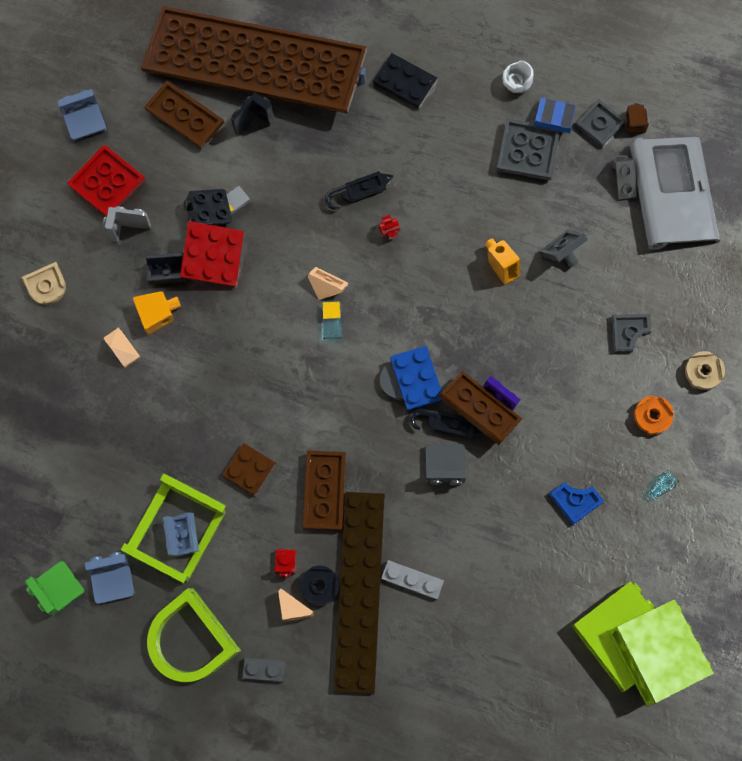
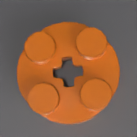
[634,396,674,435]

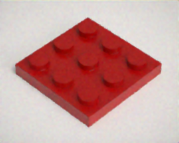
[67,144,146,217]
[180,221,244,287]

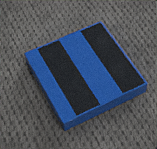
[534,97,576,134]

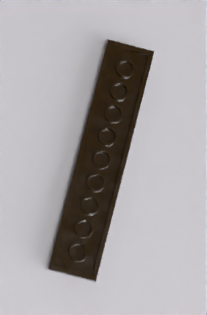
[334,492,385,694]

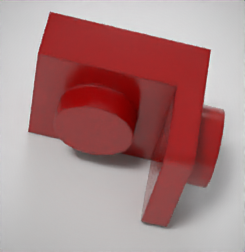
[274,549,296,578]

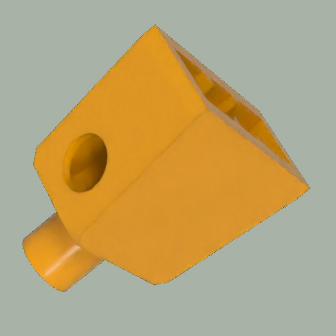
[485,238,520,285]
[133,291,181,335]

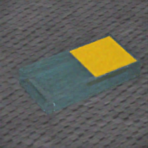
[322,301,342,340]

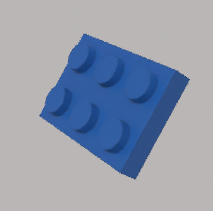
[390,346,443,411]

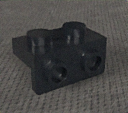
[146,253,186,285]

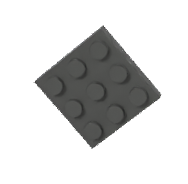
[496,118,560,181]

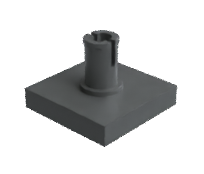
[539,230,588,267]

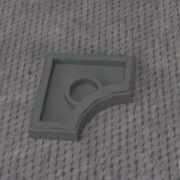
[611,314,651,353]

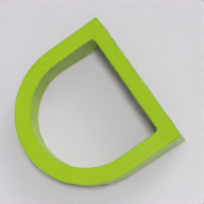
[147,588,241,682]

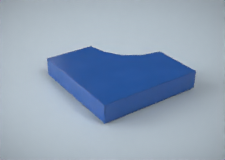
[549,482,605,525]

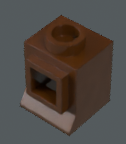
[625,103,649,134]

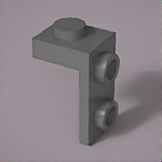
[611,155,637,199]

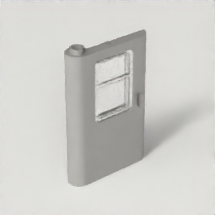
[630,137,720,249]

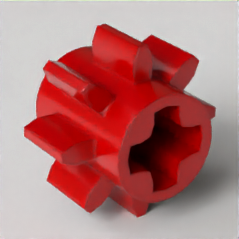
[378,215,401,239]

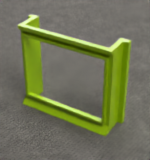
[121,474,226,583]

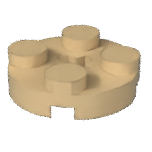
[685,351,725,390]

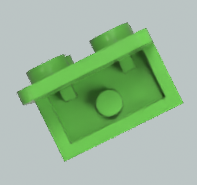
[25,561,84,616]

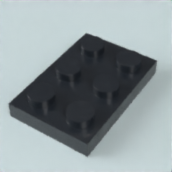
[373,53,438,109]

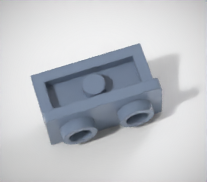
[163,512,199,557]

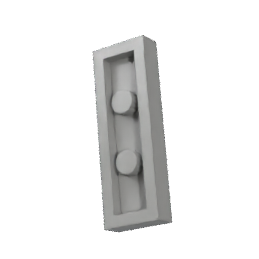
[381,560,444,600]

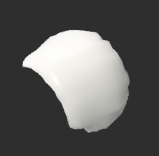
[502,61,534,93]

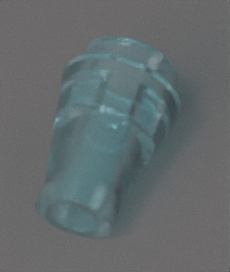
[649,470,679,499]

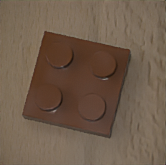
[222,443,276,496]

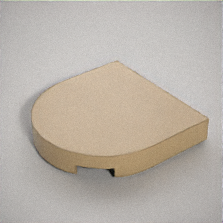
[22,262,66,305]

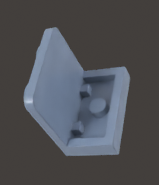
[57,89,106,141]
[85,552,135,604]

